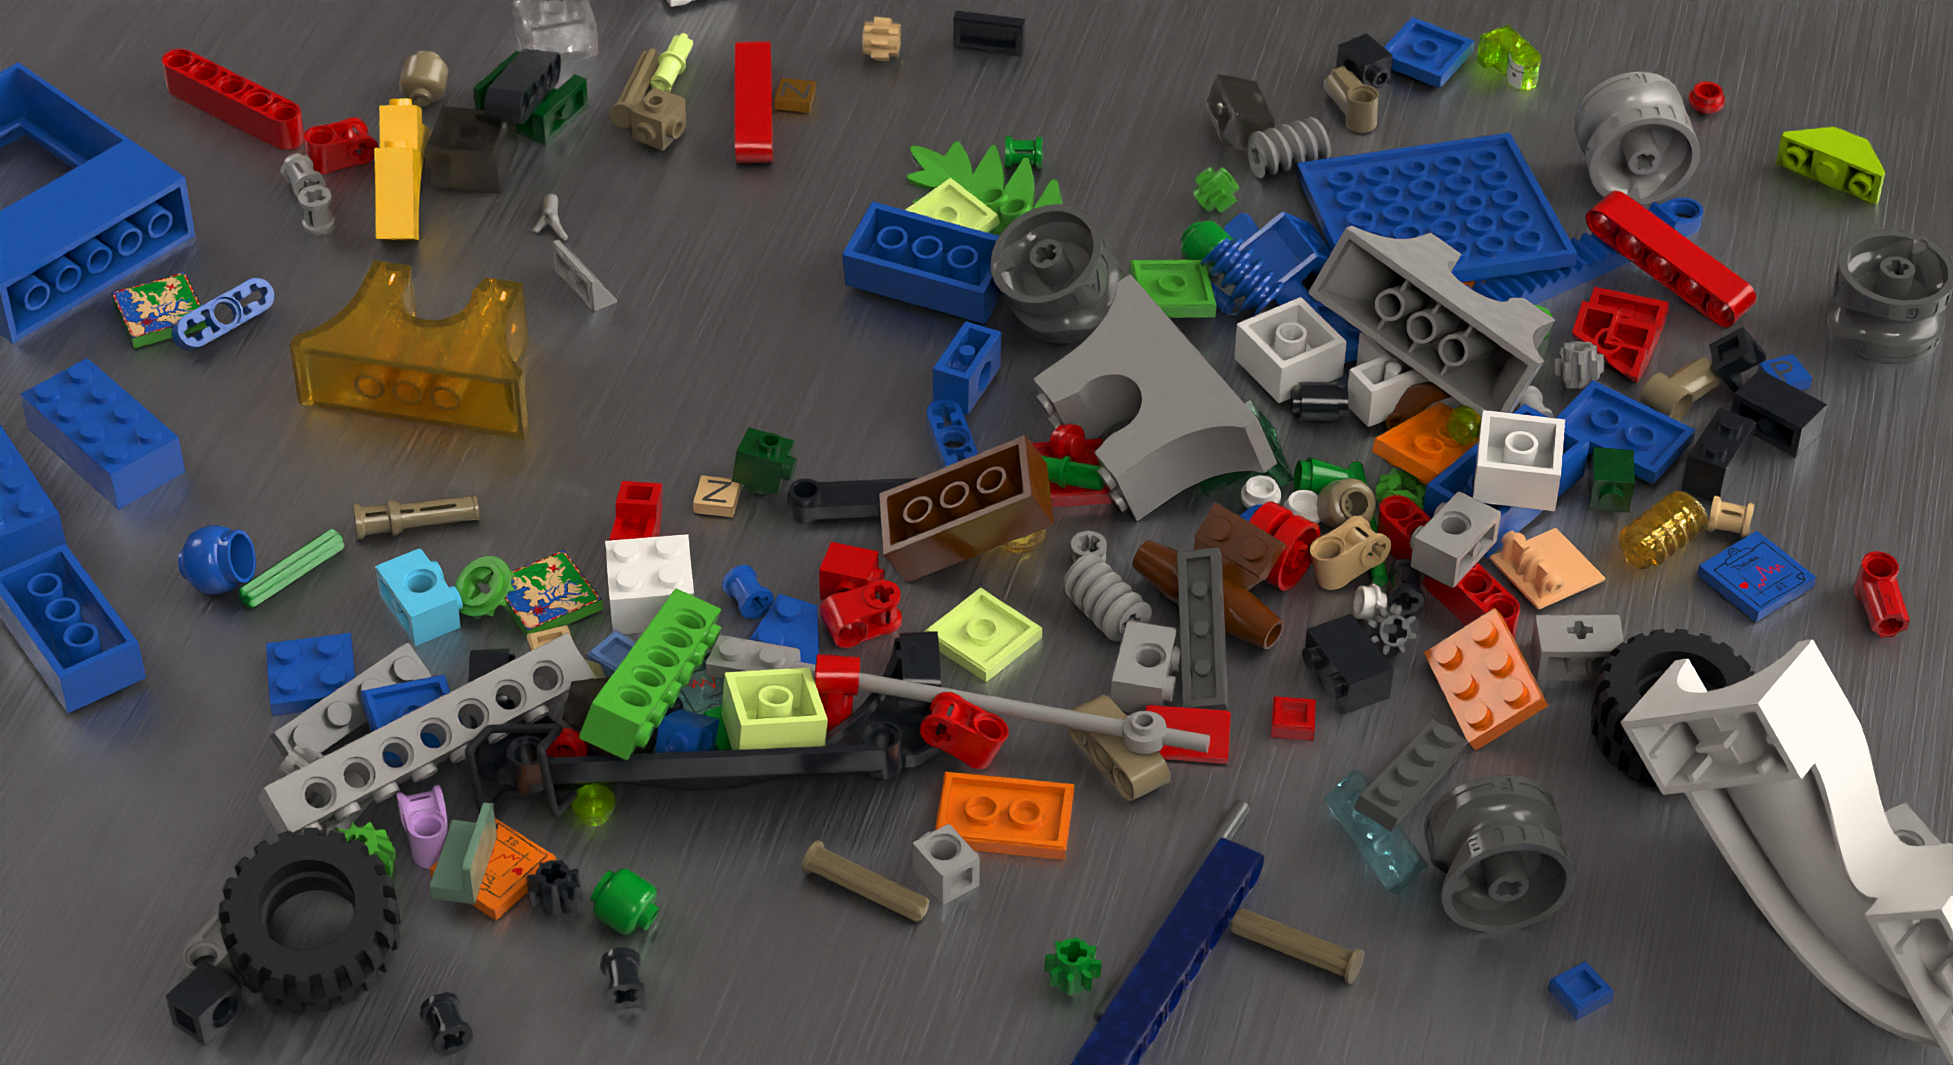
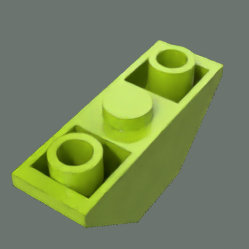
[1776,127,1885,205]

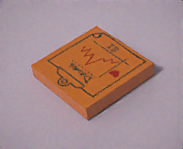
[429,818,556,921]

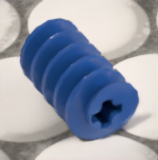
[1200,236,1284,317]

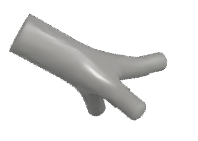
[532,194,568,241]

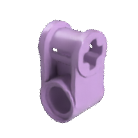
[396,784,449,869]

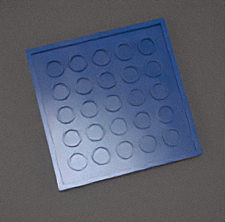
[1297,133,1577,282]

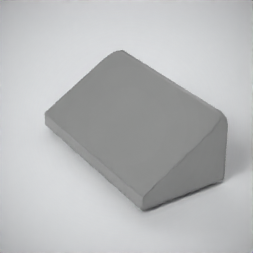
[553,240,617,312]

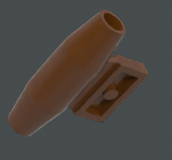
[1132,502,1286,650]

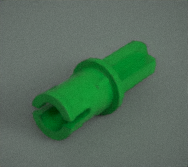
[1041,455,1105,490]

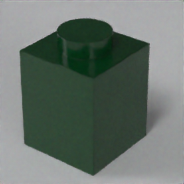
[1588,447,1635,512]

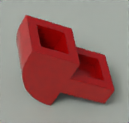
[609,481,663,541]

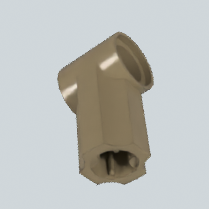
[1324,66,1379,133]
[1641,357,1720,421]

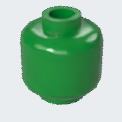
[1180,221,1233,277]
[590,868,660,935]

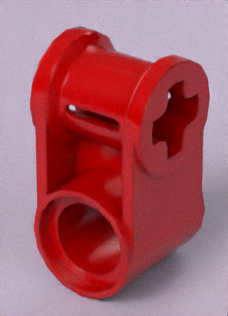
[304,117,379,175]
[819,580,902,648]
[920,692,1009,769]

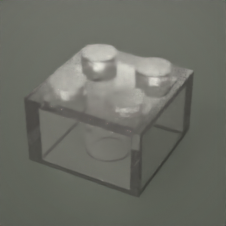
[512,0,599,62]

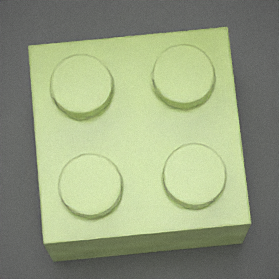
[721,667,828,750]

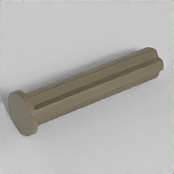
[608,48,660,128]
[801,840,929,922]
[1231,908,1364,984]

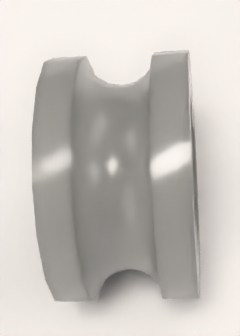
[1070,531,1107,564]

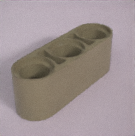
[1066,694,1170,802]

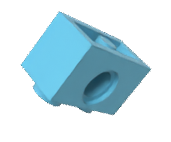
[375,548,463,646]

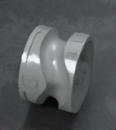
[1574,72,1700,204]

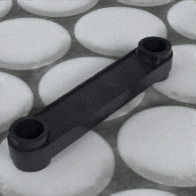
[787,478,917,524]

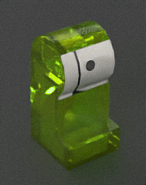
[1477,25,1541,89]

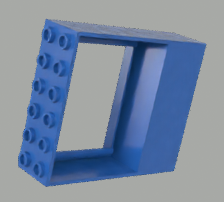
[0,62,195,344]

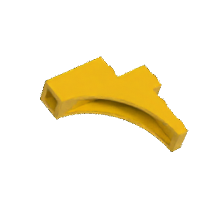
[375,99,431,241]

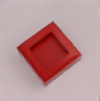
[1271,696,1316,741]

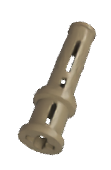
[353,495,480,540]

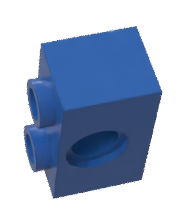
[933,321,1001,415]

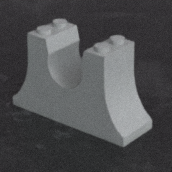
[1308,226,1555,417]
[1033,274,1277,521]

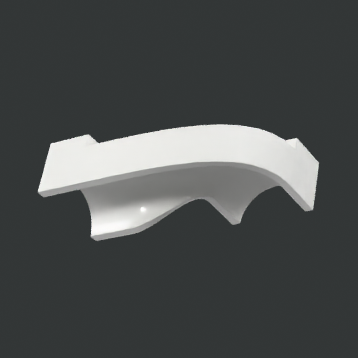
[1620,639,1953,1065]

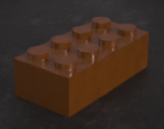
[879,435,1054,583]

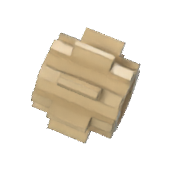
[862,17,901,61]

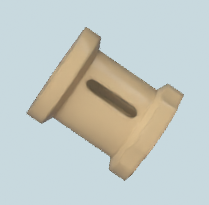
[1707,496,1755,539]

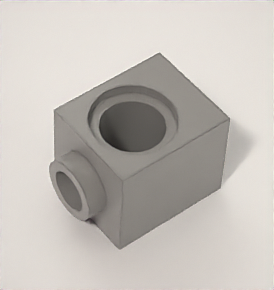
[912,824,980,905]

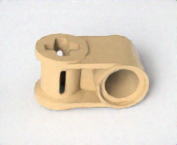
[1310,516,1391,590]

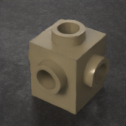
[629,87,686,151]

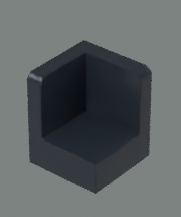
[1709,327,1766,393]

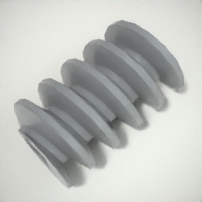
[1247,117,1331,178]
[1063,553,1152,642]

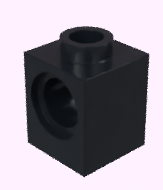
[1336,33,1393,89]
[166,960,245,1046]

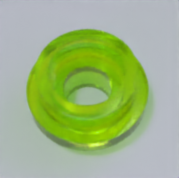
[1447,405,1482,444]
[571,784,615,826]

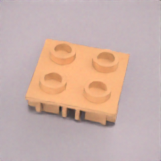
[1489,528,1605,610]

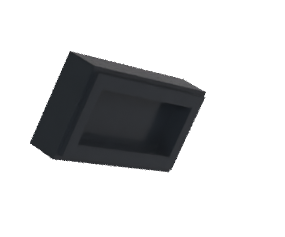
[953,10,1025,55]

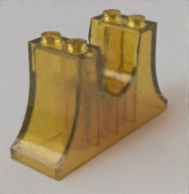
[289,260,529,440]

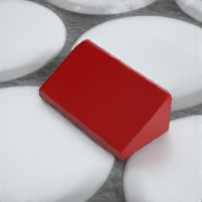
[1145,705,1231,764]

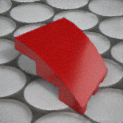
[1572,286,1669,383]

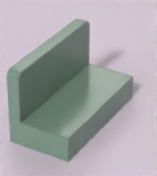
[429,802,497,904]

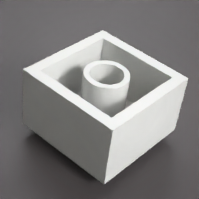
[1234,297,1346,403]
[1473,410,1565,511]
[605,534,694,634]

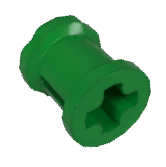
[1005,136,1043,169]

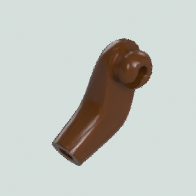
[1385,381,1451,431]

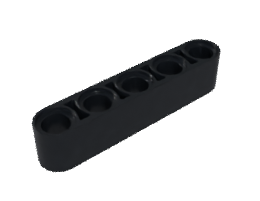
[484,48,561,124]

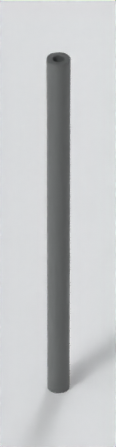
[1093,800,1250,1026]

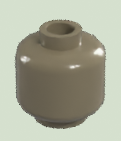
[399,51,449,106]
[1317,478,1376,530]

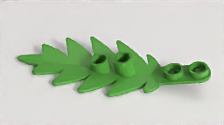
[906,141,1062,236]

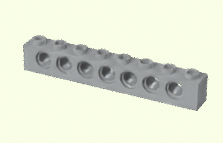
[258,633,594,836]

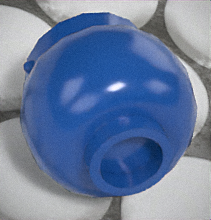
[178,525,256,595]

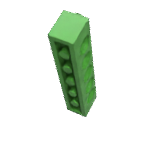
[579,588,722,760]

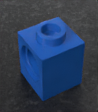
[655,709,719,753]

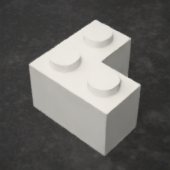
[1348,332,1430,427]

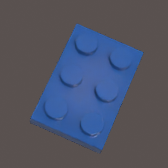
[1556,380,1696,484]

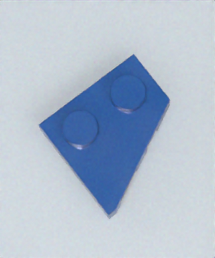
[749,594,819,665]

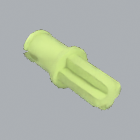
[650,33,693,92]

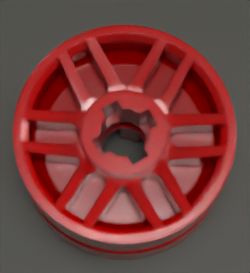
[1248,501,1320,591]

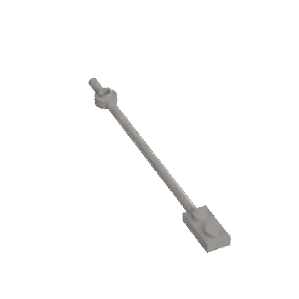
[705,634,1210,754]

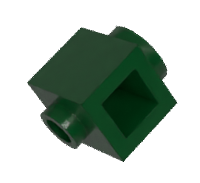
[732,427,798,495]

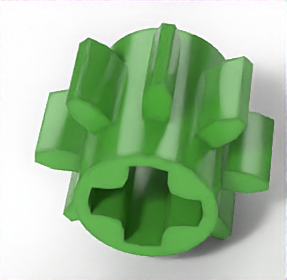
[1192,167,1239,213]

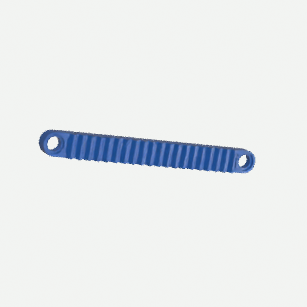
[1466,197,1704,305]

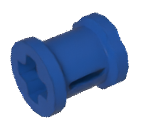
[721,565,774,619]

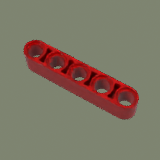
[735,41,773,164]
[162,48,304,150]
[1585,190,1757,328]
[1377,495,1520,640]

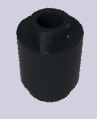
[1290,382,1349,422]

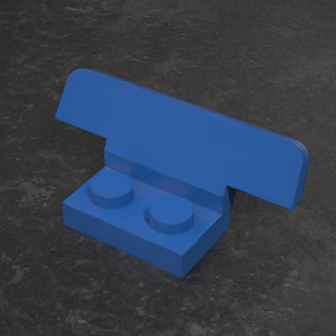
[1224,211,1332,306]

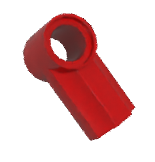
[1853,551,1910,638]
[814,654,860,733]

